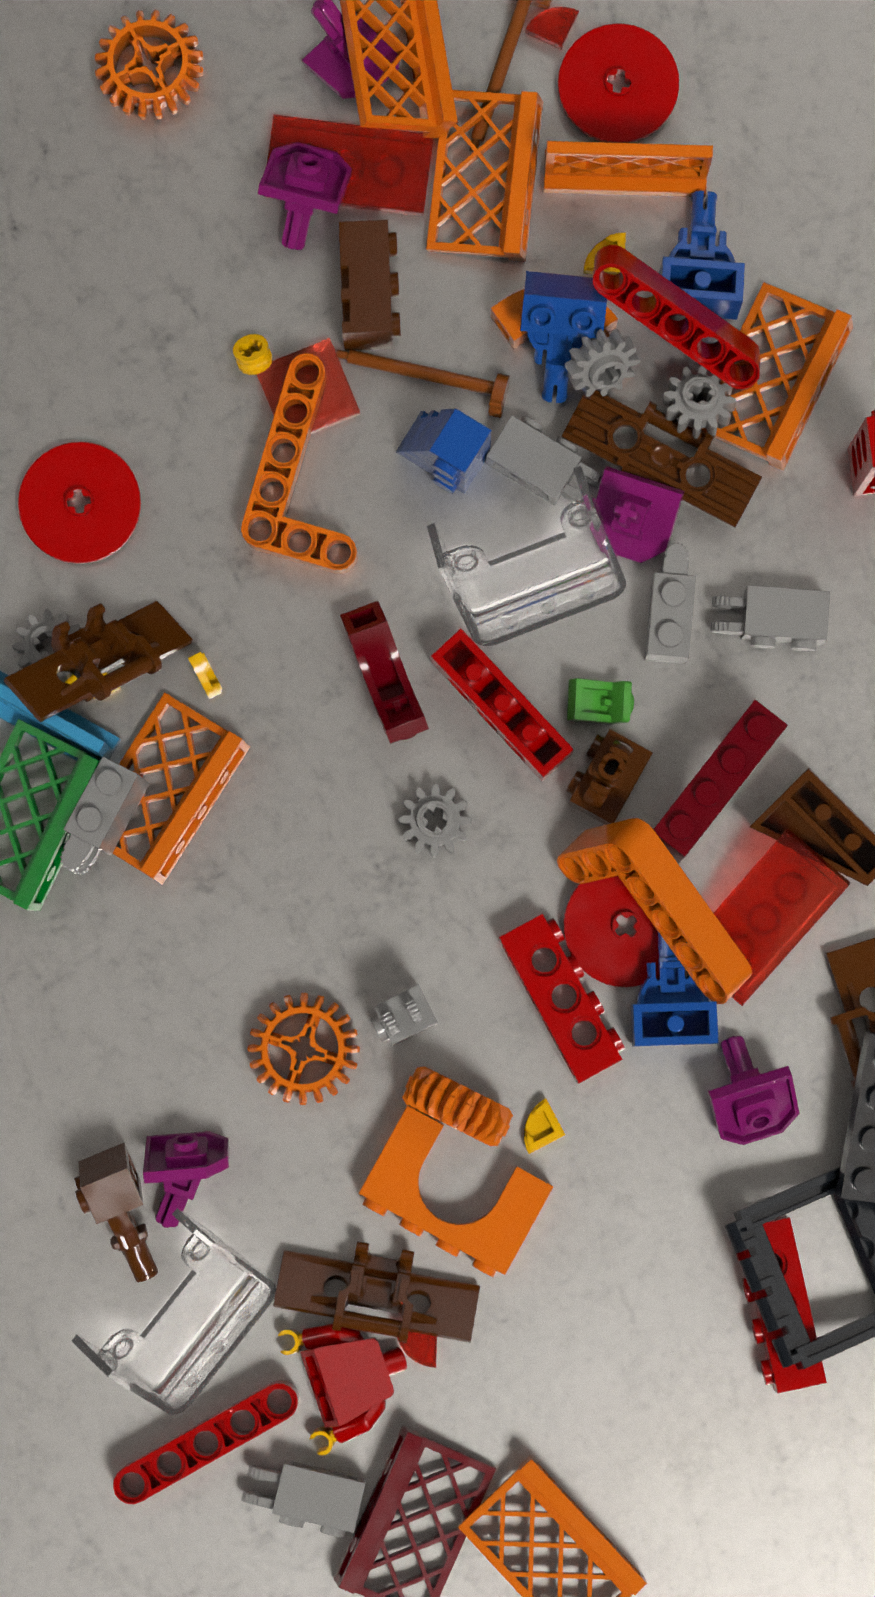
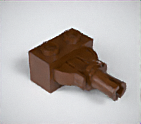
[566,729,653,825]
[74,1143,158,1282]

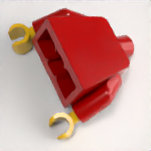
[278,1324,407,1455]

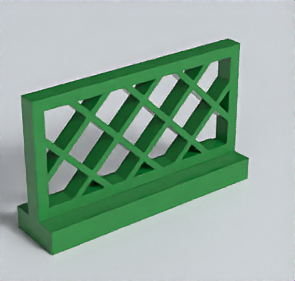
[0,719,102,911]

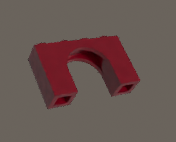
[654,700,788,864]

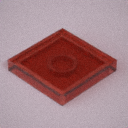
[257,338,361,445]

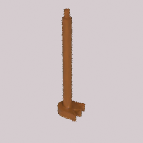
[469,0,552,152]
[336,349,510,418]

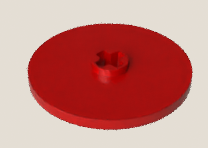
[558,24,679,143]
[18,442,141,564]
[563,876,659,987]

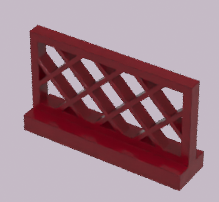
[334,1425,496,1597]

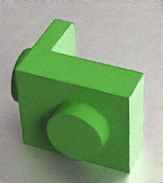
[567,678,634,725]

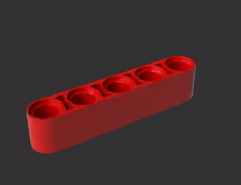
[593,245,760,389]
[113,1380,300,1504]

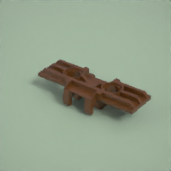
[561,390,762,528]
[4,601,193,722]
[826,938,875,1089]
[273,1241,480,1343]

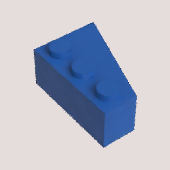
[396,408,492,494]

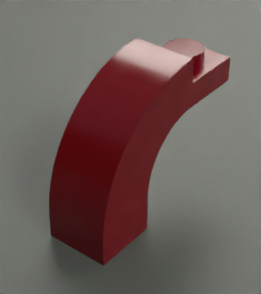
[340,601,429,744]

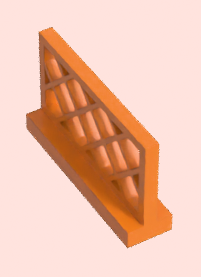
[340,0,458,138]
[426,90,544,262]
[544,141,713,197]
[701,282,853,471]
[112,692,250,885]
[458,1455,647,1597]

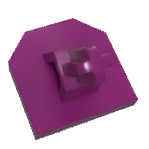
[302,0,400,99]
[258,142,352,250]
[589,466,684,563]
[708,1036,800,1145]
[143,1131,230,1228]

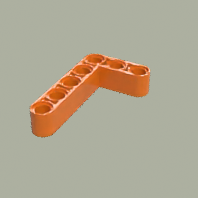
[241,353,358,574]
[557,818,752,1004]

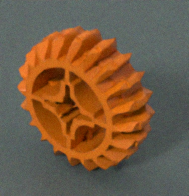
[95,9,204,120]
[247,993,360,1105]
[402,1066,513,1146]

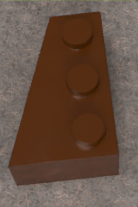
[339,220,401,351]
[750,767,875,886]

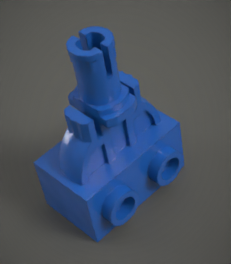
[659,191,745,320]
[520,271,607,403]
[631,932,718,1047]

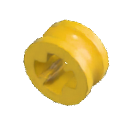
[233,334,273,375]

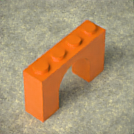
[359,1105,553,1277]

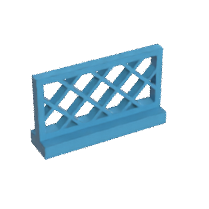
[0,671,121,761]

